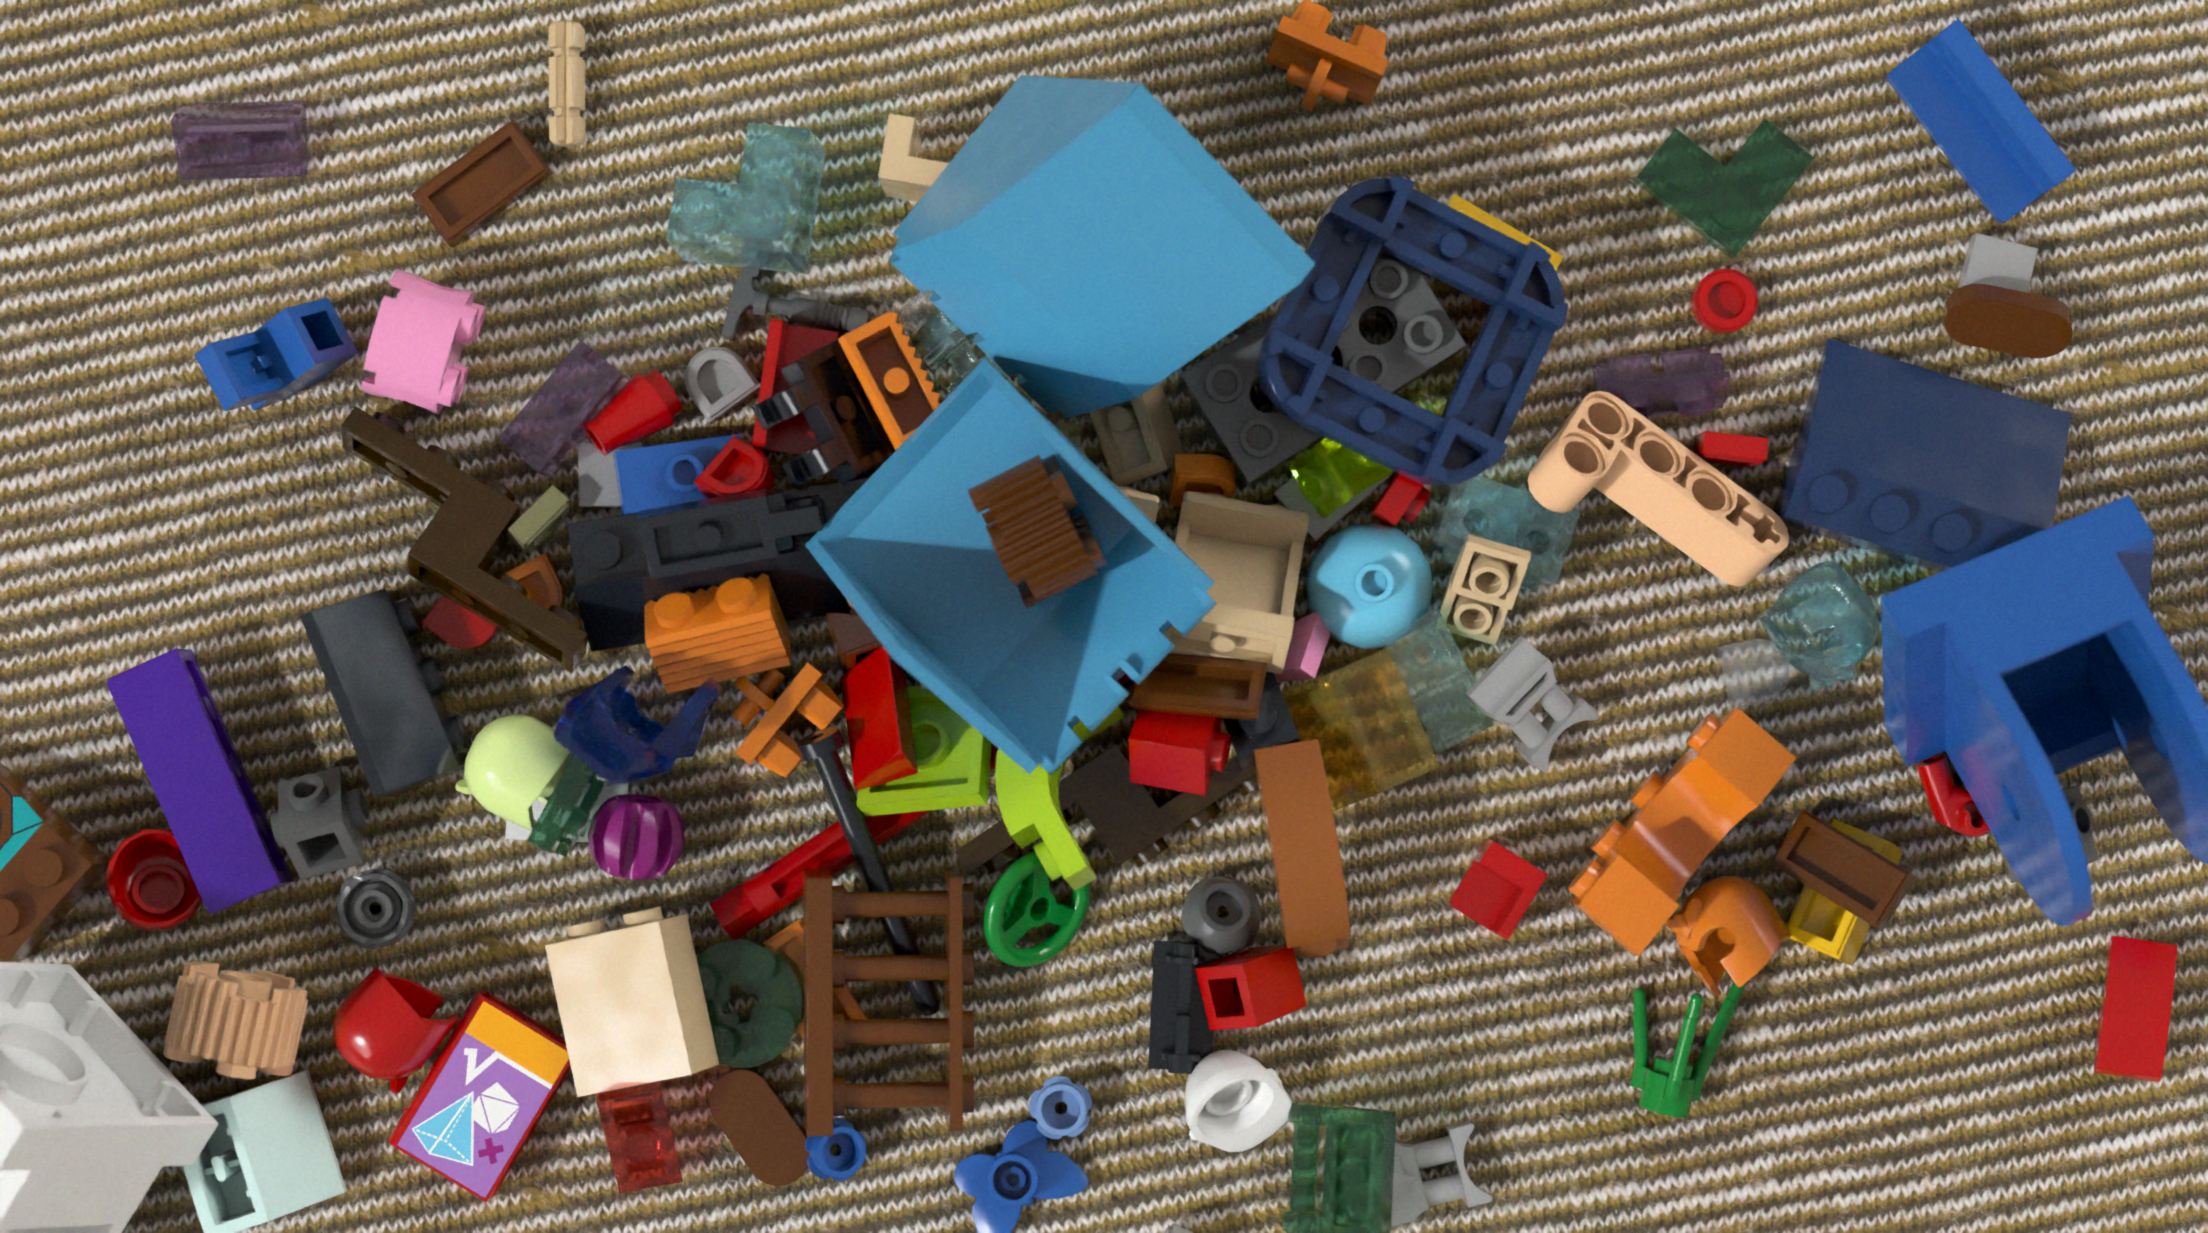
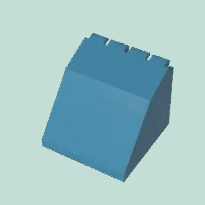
[889,75,1316,419]
[805,358,1217,775]

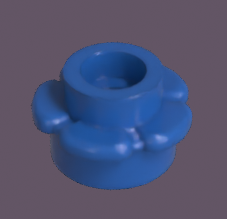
[805,1118,866,1181]

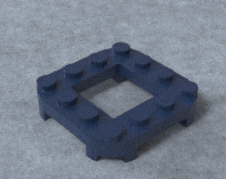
[1259,176,1568,486]

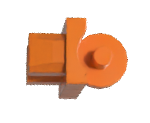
[1265,0,1389,112]
[732,662,845,778]

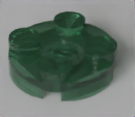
[697,938,804,1068]

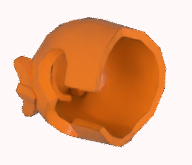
[1665,876,1791,998]

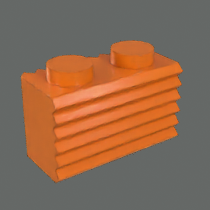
[838,311,941,451]
[644,573,792,694]

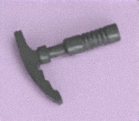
[722,228,870,341]

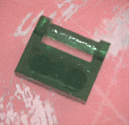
[1282,1101,1396,1233]

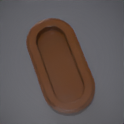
[1944,284,2073,358]
[709,1068,809,1186]

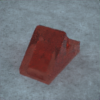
[596,1081,683,1193]

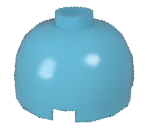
[1305,522,1433,650]

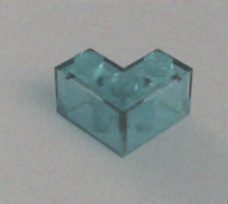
[666,123,826,274]

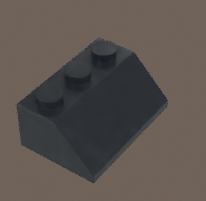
[300,588,472,798]

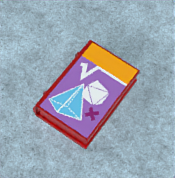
[388,989,571,1202]

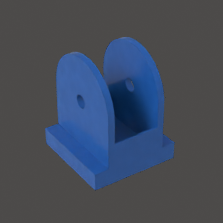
[1881,495,2208,927]

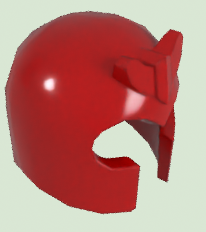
[333,966,459,1094]

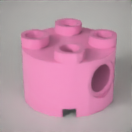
[361,269,486,414]

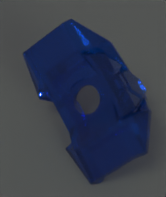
[554,666,722,784]

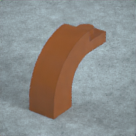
[1254,739,1351,958]

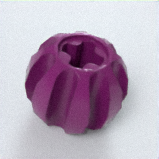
[588,794,685,880]

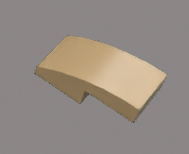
[1434,534,1531,646]

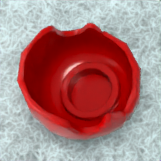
[106,829,203,931]

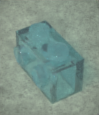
[1429,475,1581,593]

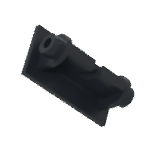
[1148,940,1218,1074]

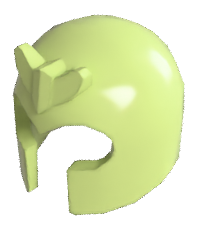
[455,714,575,834]

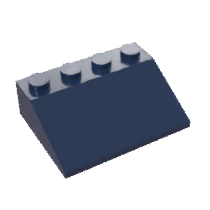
[1774,339,2072,573]

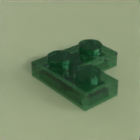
[1633,118,1815,259]

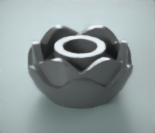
[334,868,416,949]
[1181,875,1261,954]

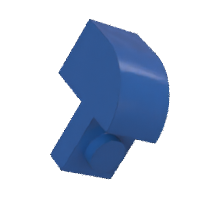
[194,297,358,412]

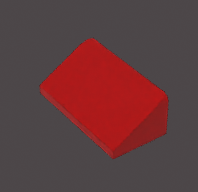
[841,646,918,790]

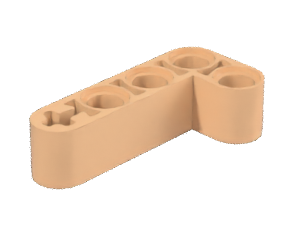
[1528,391,1789,587]

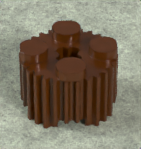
[968,454,1107,608]

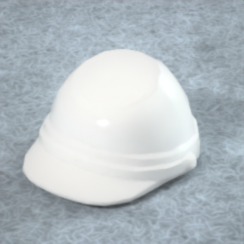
[1184,1050,1292,1152]

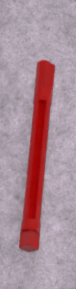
[710,673,1132,941]

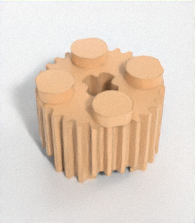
[163,961,308,1079]

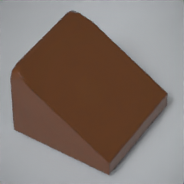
[826,612,883,674]

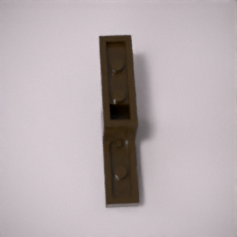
[341,406,588,673]
[955,744,1258,875]

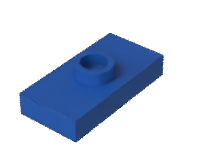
[613,434,742,515]

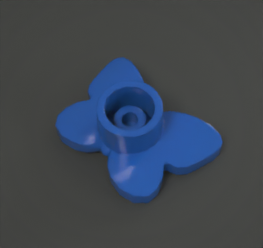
[954,1119,1089,1233]

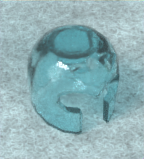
[1757,561,1879,692]

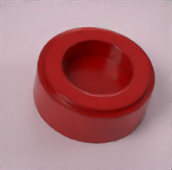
[1691,269,1758,334]

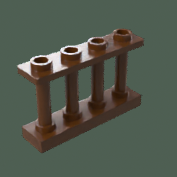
[803,867,974,1136]

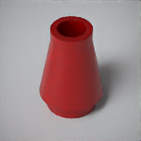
[583,369,683,456]

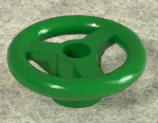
[984,851,1091,967]

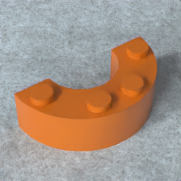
[1568,707,1797,956]

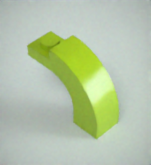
[995,705,1125,891]

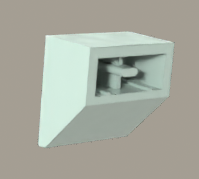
[183,1069,347,1233]

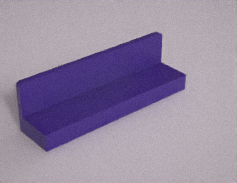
[107,648,294,913]

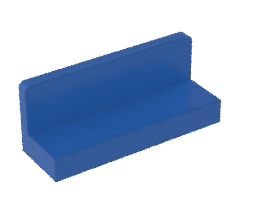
[1886,18,2076,223]

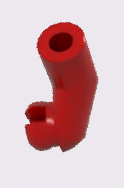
[1915,754,1990,837]

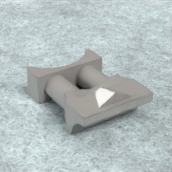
[1466,636,1599,773]
[1364,1121,1493,1229]

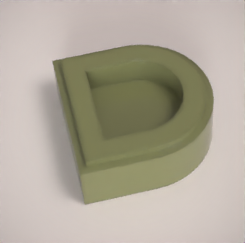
[507,485,569,553]

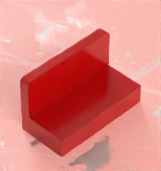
[752,318,840,456]

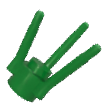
[1630,981,1746,1118]

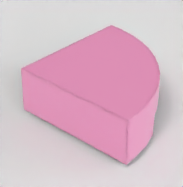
[1274,613,1331,682]

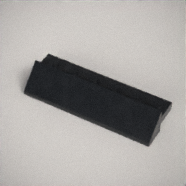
[567,477,870,652]

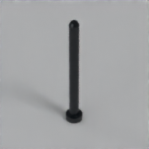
[796,727,941,1016]

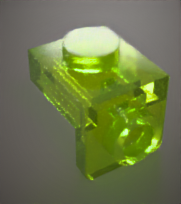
[1290,438,1395,518]

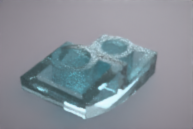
[1381,608,1494,755]

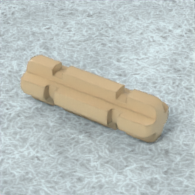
[548,21,586,147]

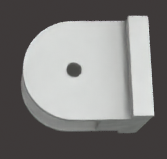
[0,962,218,1233]

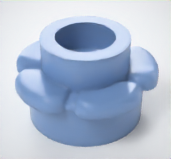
[1029,1076,1092,1140]

